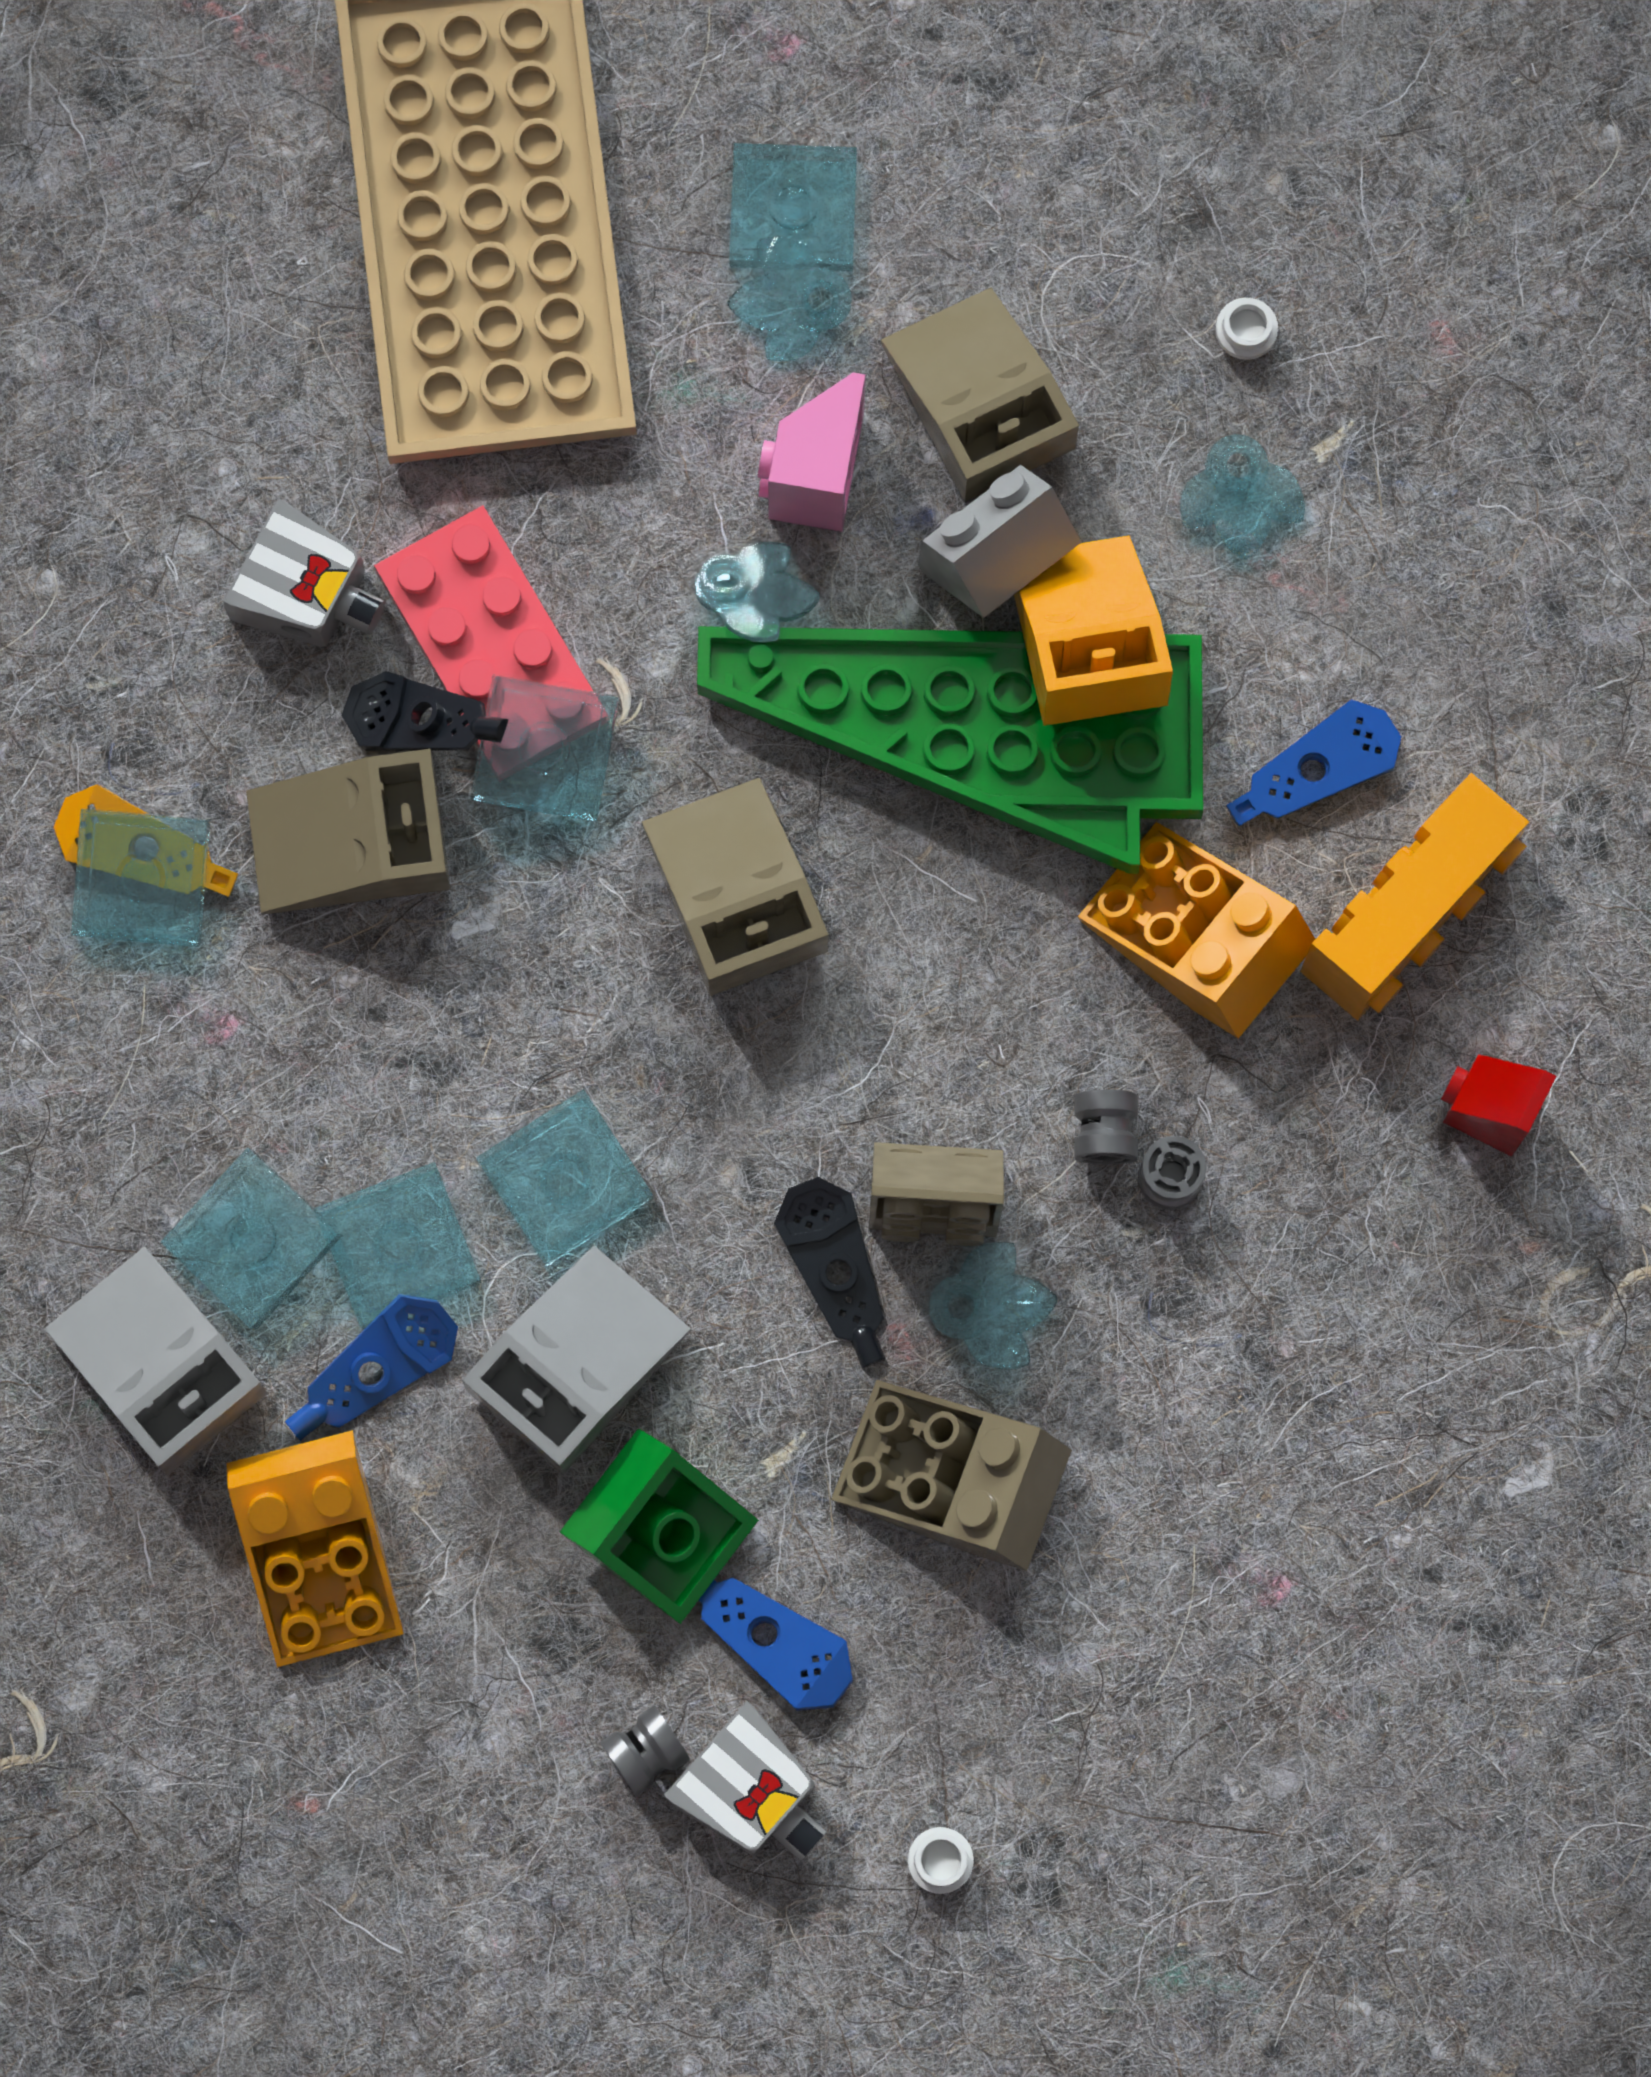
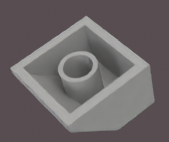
[918,465,1082,618]

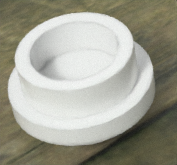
[1215,298,1278,360]
[908,1827,974,1894]

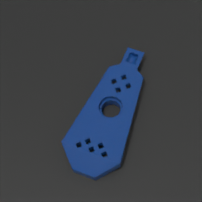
[1226,699,1401,826]
[285,1294,458,1441]
[698,1578,853,1711]

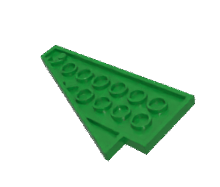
[697,626,1203,874]

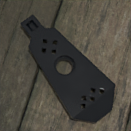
[341,671,509,751]
[774,1177,886,1368]

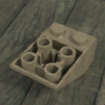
[880,287,1079,502]
[246,749,451,915]
[642,777,829,996]
[869,1142,1004,1246]
[831,1380,1072,1571]

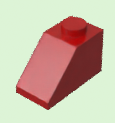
[1440,1054,1557,1157]

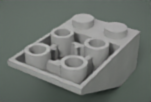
[462,1245,691,1475]
[44,1246,268,1477]

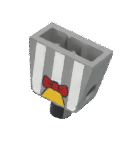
[223,498,385,647]
[664,1701,827,1862]

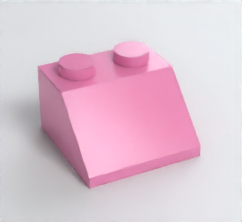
[758,372,865,532]

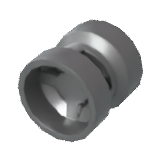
[1074,1090,1138,1165]
[1138,1135,1207,1210]
[600,1705,691,1797]

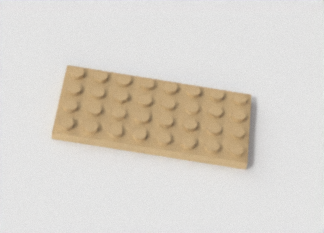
[335,0,637,464]

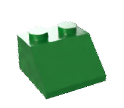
[560,1428,759,1624]

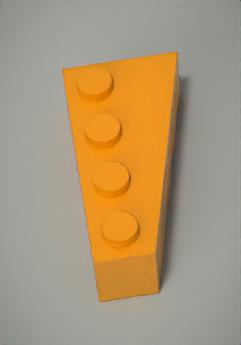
[1300,773,1529,1021]

